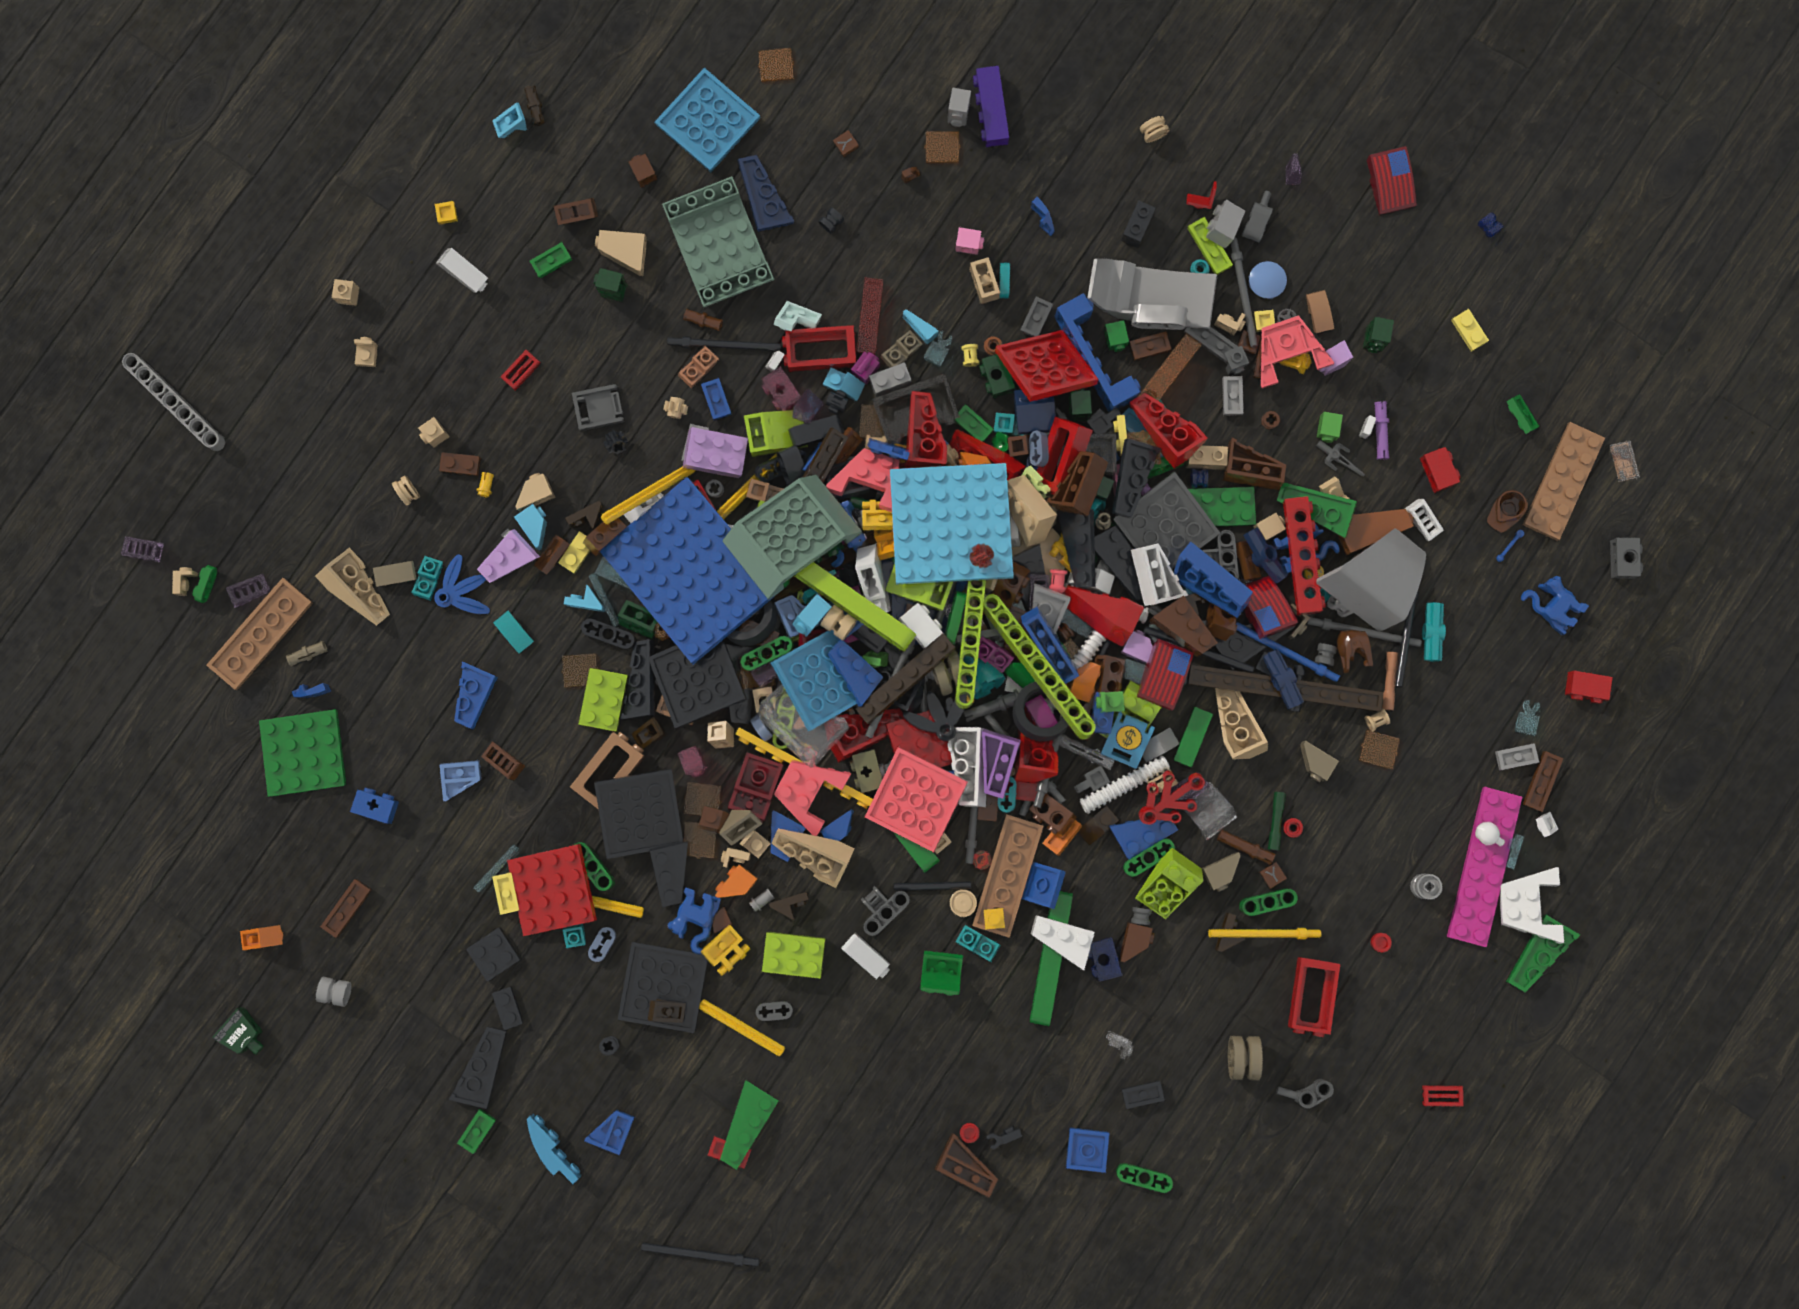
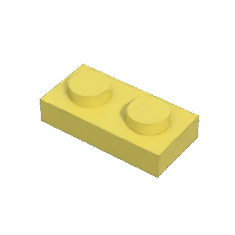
[1451,309,1489,352]
[1113,415,1127,456]
[558,531,590,574]
[492,873,520,915]

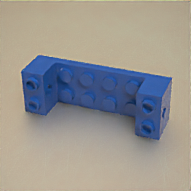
[1054,293,1141,413]

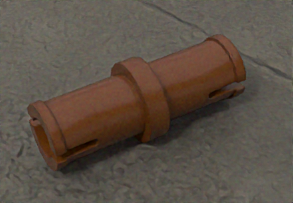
[684,309,723,331]

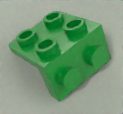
[920,951,963,996]

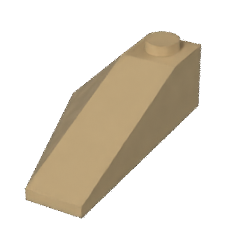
[315,547,390,626]
[1215,688,1268,760]
[772,828,855,888]

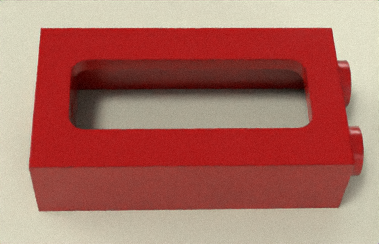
[782,325,856,372]
[1037,416,1093,495]
[1288,957,1340,1037]

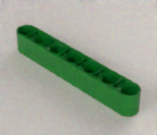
[1030,891,1073,1026]

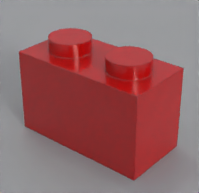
[1420,447,1460,493]
[1565,671,1613,704]

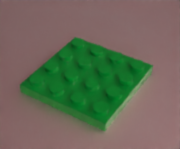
[259,709,346,797]

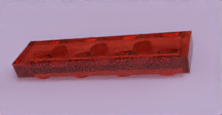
[857,278,884,355]

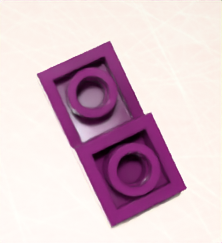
[978,636,1015,673]
[1025,694,1058,728]

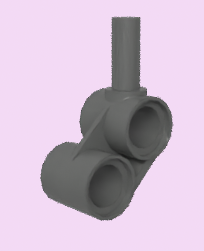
[1242,191,1273,243]
[1276,1079,1334,1108]

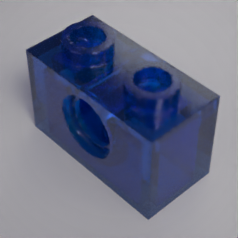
[1088,937,1122,982]

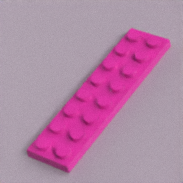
[1447,787,1522,947]

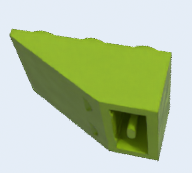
[744,410,808,457]
[885,563,953,611]
[1099,680,1161,738]
[1135,848,1203,919]

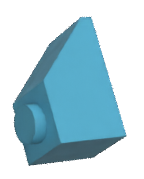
[514,504,547,550]
[792,594,832,637]

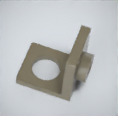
[1288,603,1310,640]

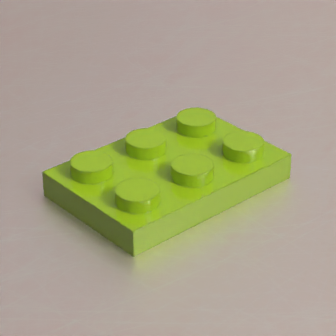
[579,668,629,732]

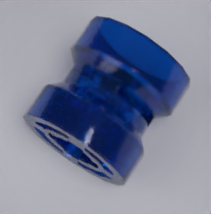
[1477,212,1504,239]

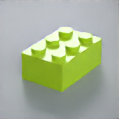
[762,932,826,978]

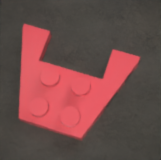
[1261,316,1334,389]
[826,448,900,512]
[774,760,852,836]

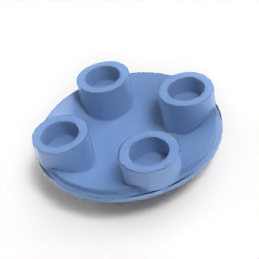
[1249,261,1287,299]

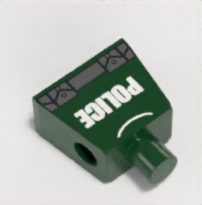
[212,1007,264,1055]

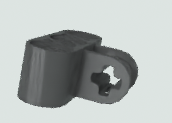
[1202,530,1239,579]
[861,886,910,936]

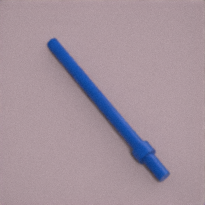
[1236,622,1340,682]

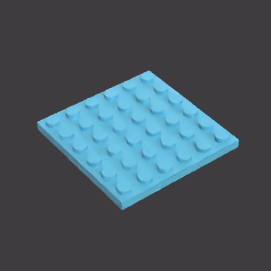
[890,463,1014,585]

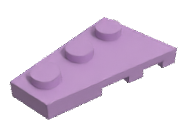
[477,529,540,583]

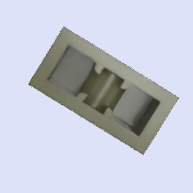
[849,750,882,793]

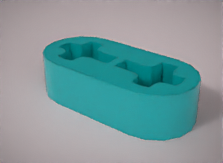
[999,263,1010,298]
[998,776,1017,813]

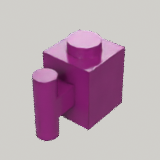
[851,351,880,385]

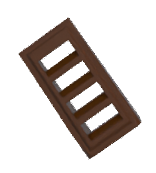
[481,741,525,781]

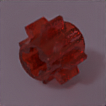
[970,543,994,568]

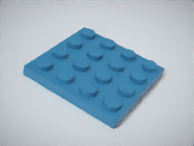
[655,68,760,172]
[771,630,872,731]

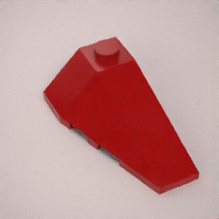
[949,429,1026,480]
[1063,585,1144,647]
[825,708,904,763]

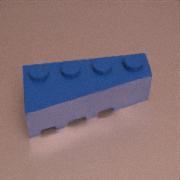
[1174,542,1253,618]

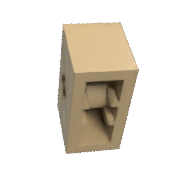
[970,257,1000,304]
[1186,446,1228,470]

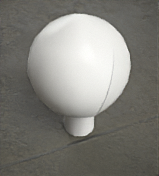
[1475,822,1505,846]

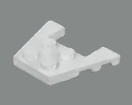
[1499,867,1564,944]

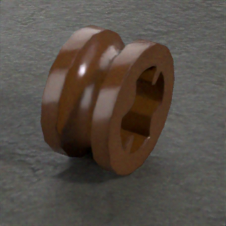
[1261,411,1280,429]
[1057,623,1075,641]

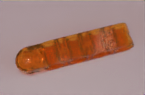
[1138,333,1202,401]

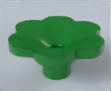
[992,432,1009,453]

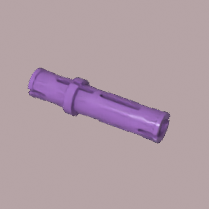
[1374,401,1389,460]

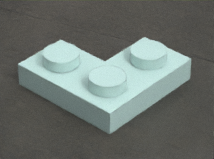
[774,301,822,331]

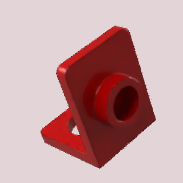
[1186,181,1217,209]

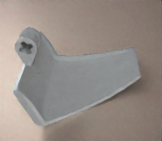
[1316,528,1426,631]

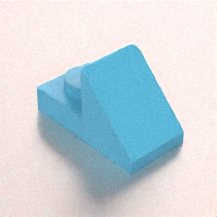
[493,103,527,138]
[823,368,865,401]
[564,585,605,612]

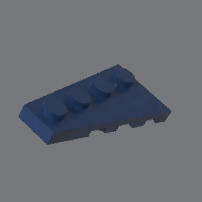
[738,155,794,232]

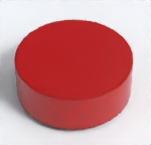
[1371,933,1392,953]

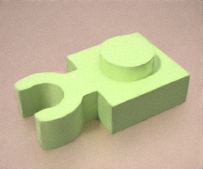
[1021,466,1051,499]

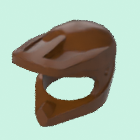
[1487,490,1528,533]
[1337,630,1373,674]

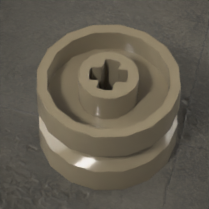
[932,650,968,696]
[1228,1036,1262,1080]

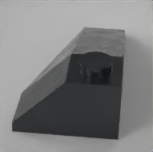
[872,666,925,714]

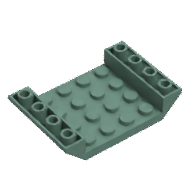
[662,177,774,307]
[723,475,862,600]

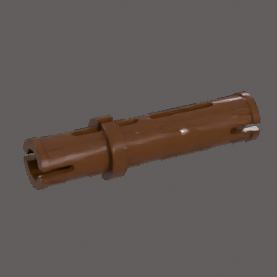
[1217,829,1275,865]

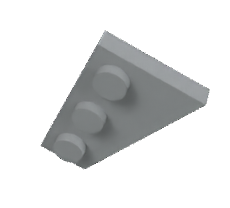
[1030,584,1071,646]

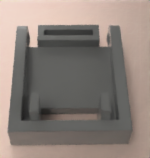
[572,384,624,431]

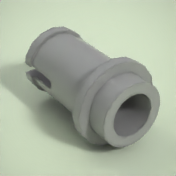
[749,888,775,912]

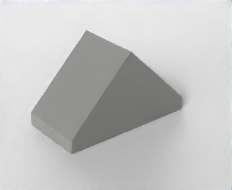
[1142,728,1179,763]

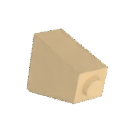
[595,230,647,276]

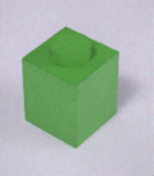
[1317,412,1343,443]

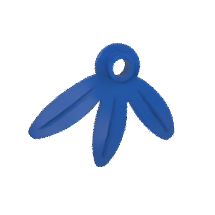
[434,554,490,614]

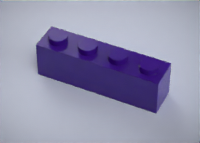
[973,66,1009,147]

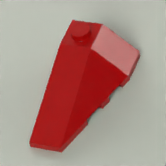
[905,391,947,468]
[1129,393,1207,468]
[1015,706,1058,783]

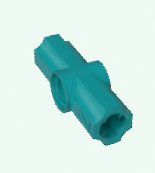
[1422,602,1446,662]

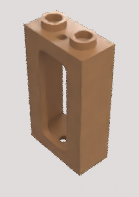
[570,732,646,809]

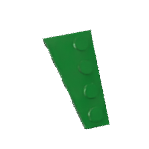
[1277,483,1357,539]
[1506,915,1580,992]
[720,1080,778,1170]

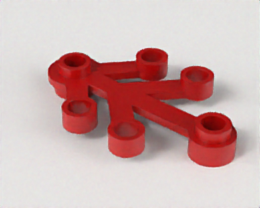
[1139,771,1205,825]

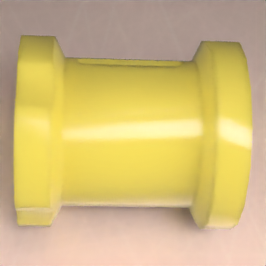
[961,344,980,367]

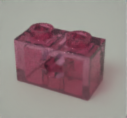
[761,367,802,411]
[677,746,708,778]

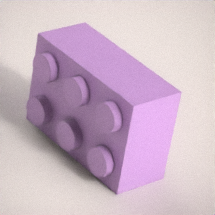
[682,427,748,478]

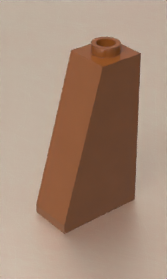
[1337,509,1414,556]

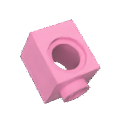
[956,227,984,255]

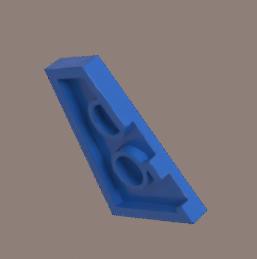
[827,640,883,707]
[454,661,498,730]
[1109,820,1178,860]

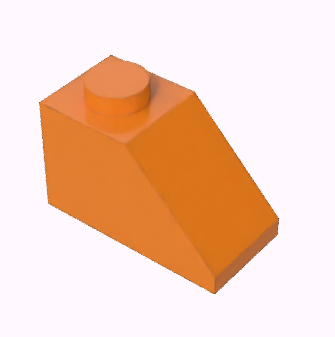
[240,925,283,951]

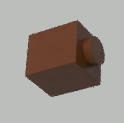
[629,154,657,187]
[1008,435,1030,457]

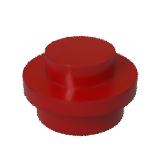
[960,1123,979,1143]

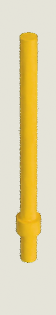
[1208,928,1321,940]

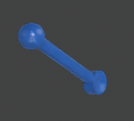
[1496,530,1524,562]

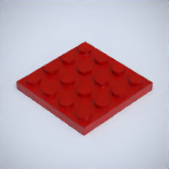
[995,330,1098,402]
[507,844,597,936]

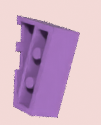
[982,729,1021,799]

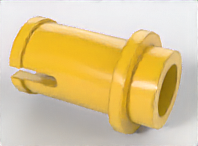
[476,472,494,498]

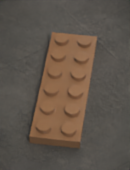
[1523,422,1605,541]
[206,578,313,690]
[972,814,1043,938]

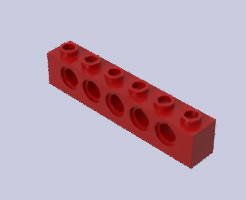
[1283,496,1325,615]

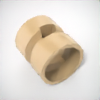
[820,605,857,641]

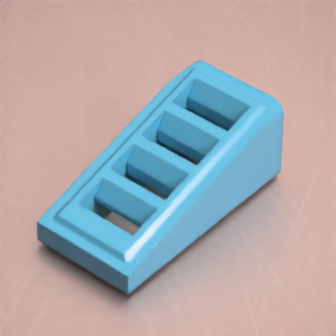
[903,310,939,344]

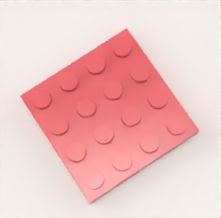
[865,747,968,852]

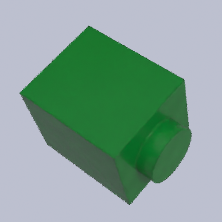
[1104,320,1129,352]

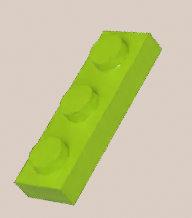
[1187,217,1233,275]

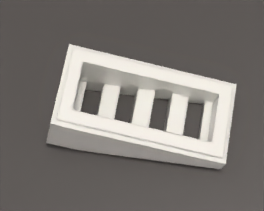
[1405,499,1444,541]

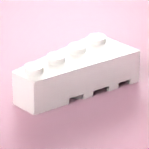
[945,727,987,807]

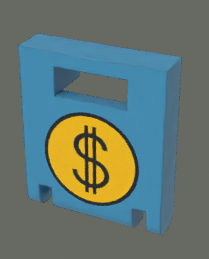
[1101,712,1155,769]

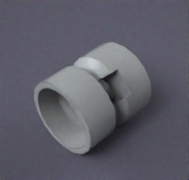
[1410,874,1442,900]
[316,977,351,1007]

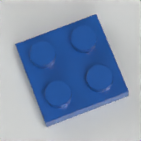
[1021,862,1066,909]
[1066,1128,1109,1173]

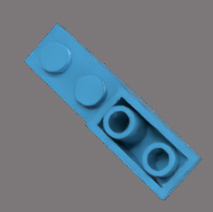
[527,1114,582,1184]

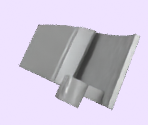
[1087,259,1217,330]

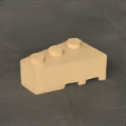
[1007,475,1057,547]

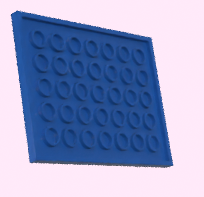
[600,477,777,664]

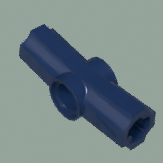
[1243,527,1288,584]
[1263,650,1304,709]

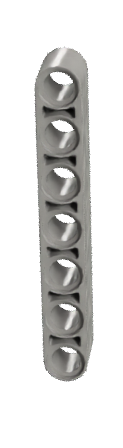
[122,353,225,451]

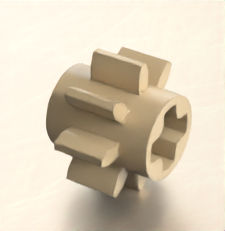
[663,397,688,419]

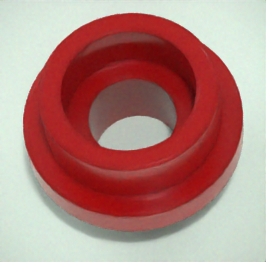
[1283,818,1303,838]

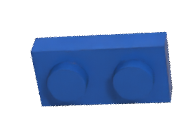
[701,378,732,421]

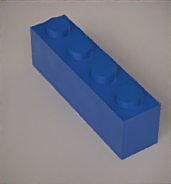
[1021,607,1079,684]

